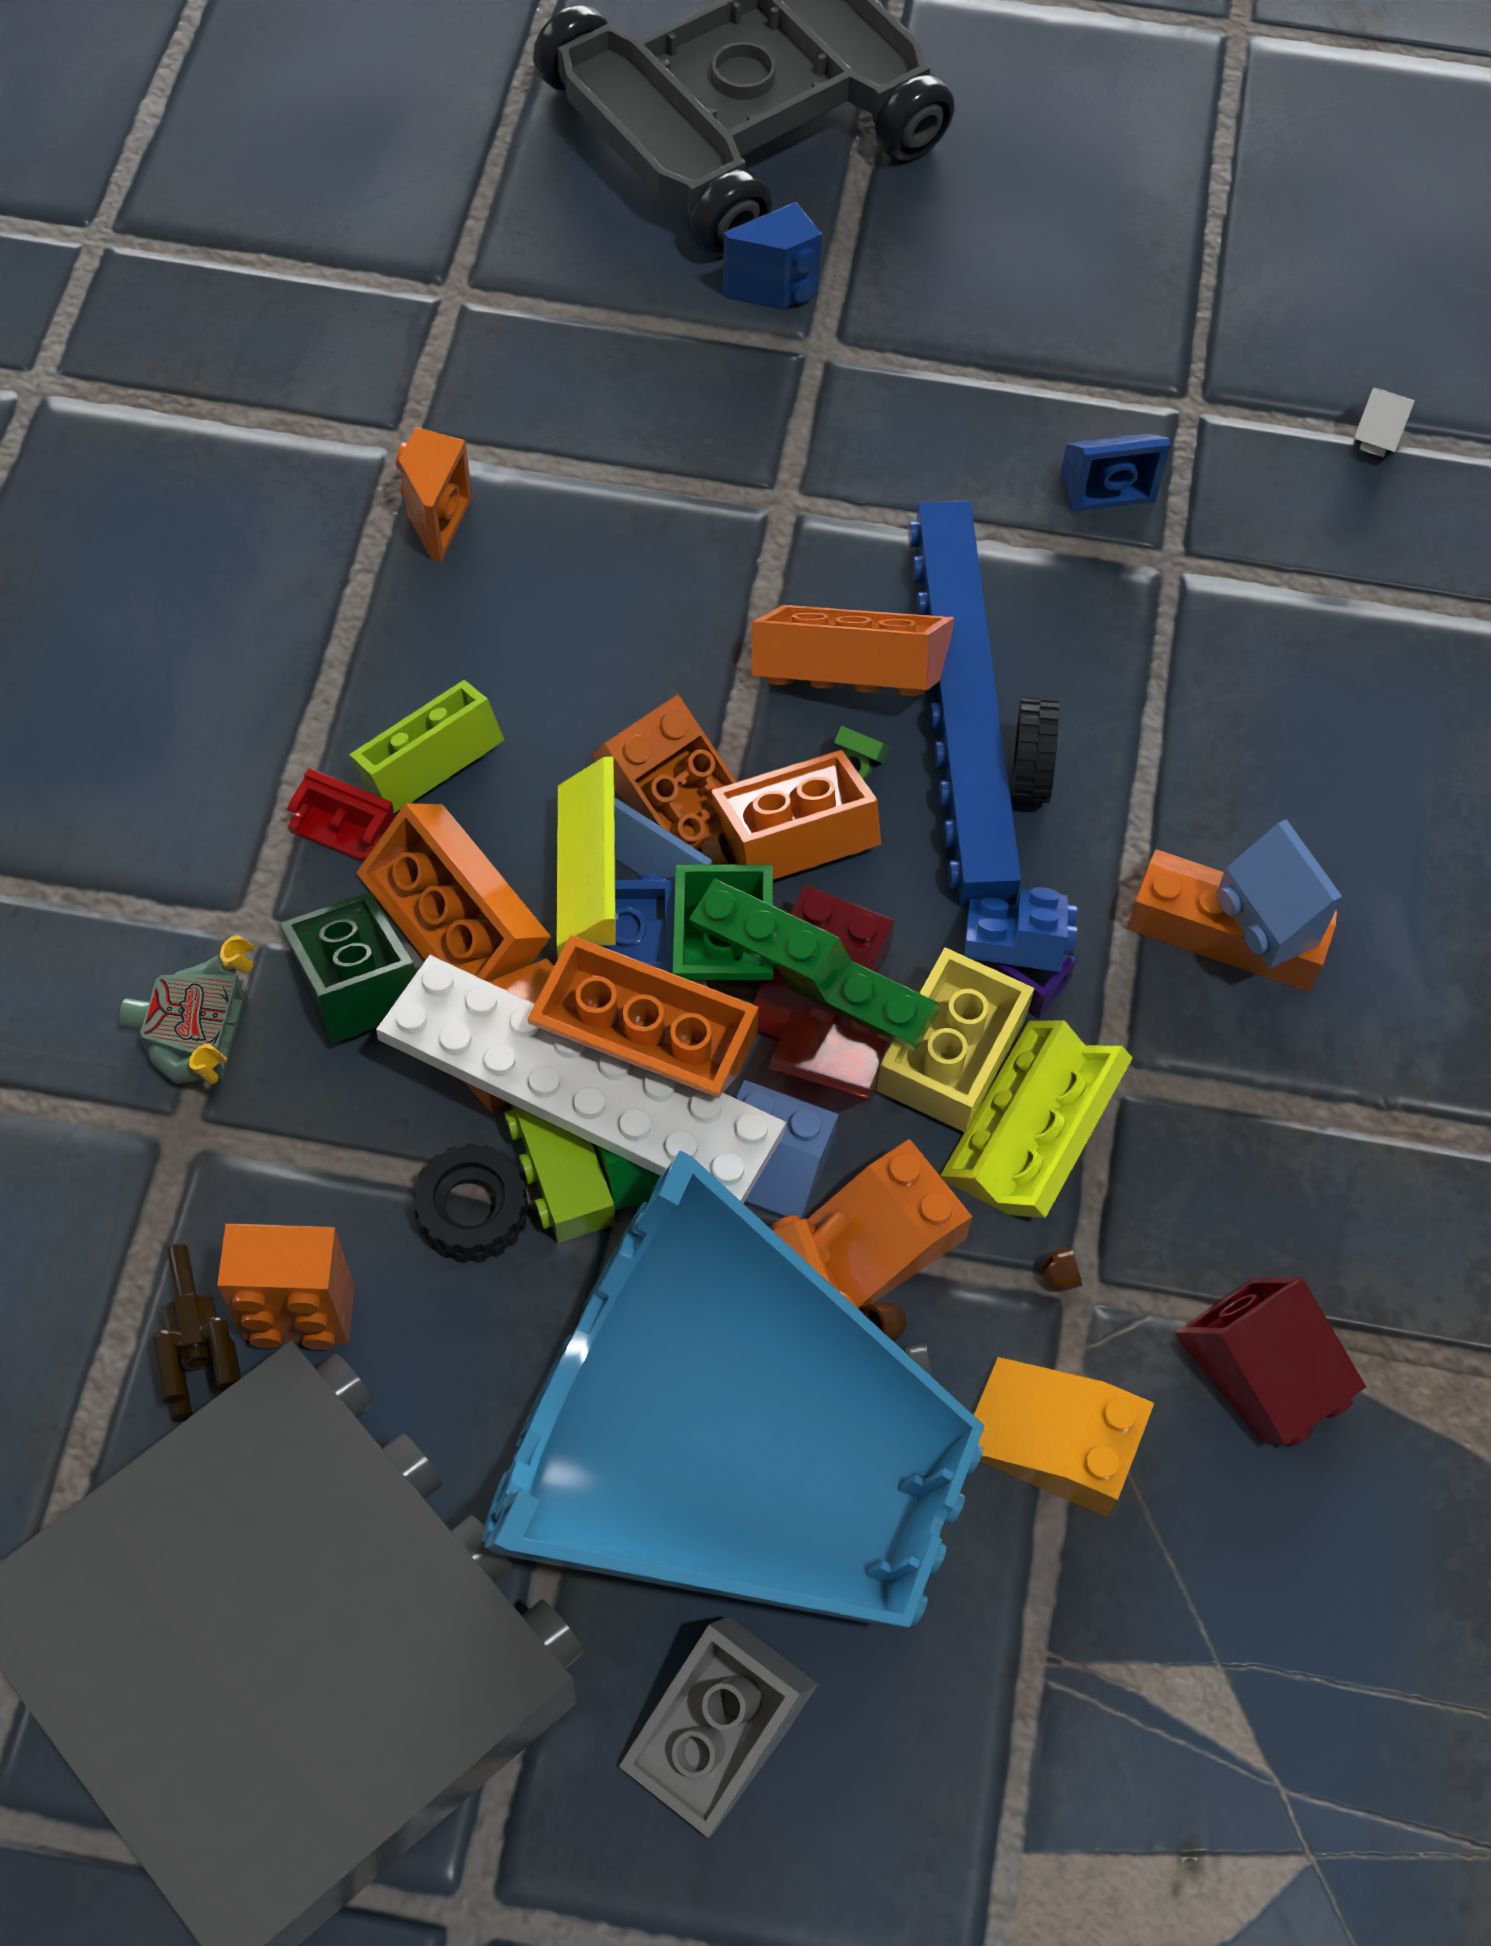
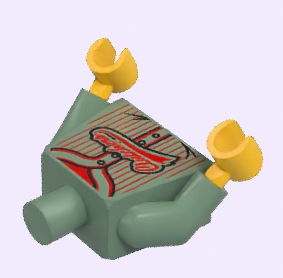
[119,935,255,1084]

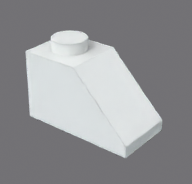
[1354,387,1415,457]

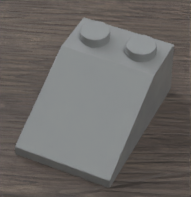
[619,1616,818,1838]

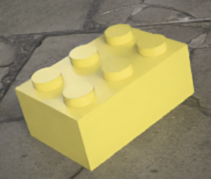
[876,947,1034,1133]

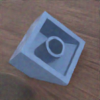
[1217,819,1342,969]
[736,1080,839,1219]

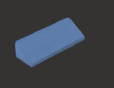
[615,797,712,880]

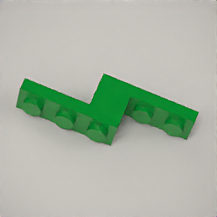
[689,878,940,1051]

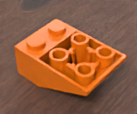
[590,694,737,849]

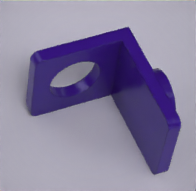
[989,956,1076,1019]

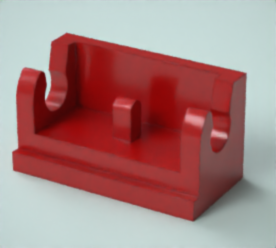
[287,768,395,863]

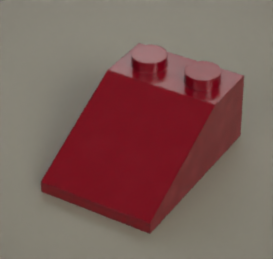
[753,885,894,1065]

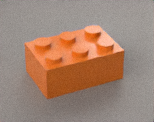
[217,1224,355,1350]

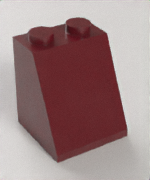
[1175,1277,1366,1447]

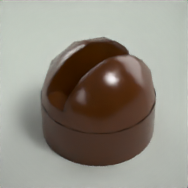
[695,832,733,865]
[1041,1247,1082,1291]
[862,1302,907,1342]

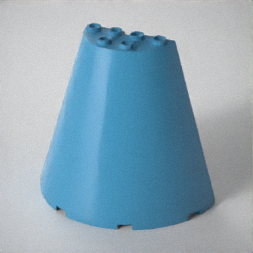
[482,1150,984,1629]

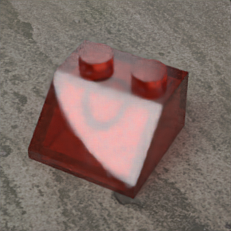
[769,1006,891,1098]

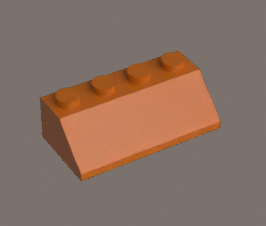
[752,605,954,696]
[356,803,551,982]
[1127,849,1337,993]
[527,935,759,1098]

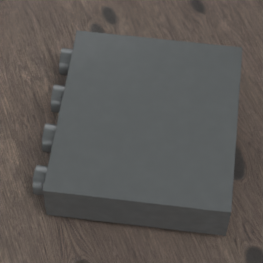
[0,1340,584,1946]

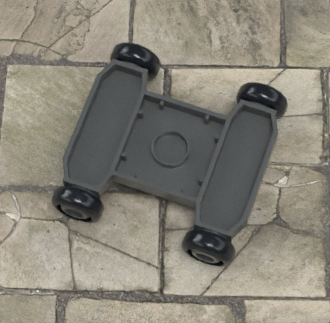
[533,0,955,256]

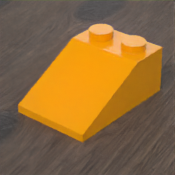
[974,1357,1154,1518]

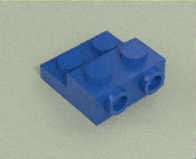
[599,874,675,974]
[964,887,1077,972]

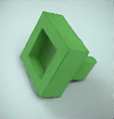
[834,726,890,781]

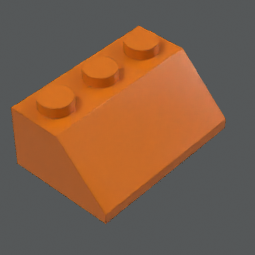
[711,750,882,880]

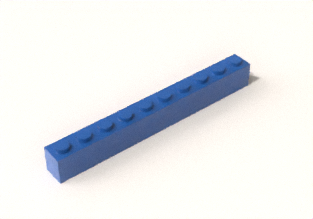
[908,501,1021,906]

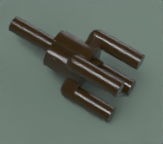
[153,1244,241,1422]

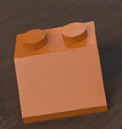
[396,427,472,563]

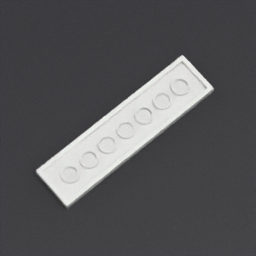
[376,955,787,1204]

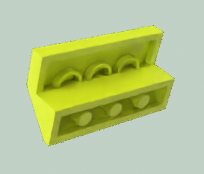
[557,757,616,958]
[940,1020,1133,1218]

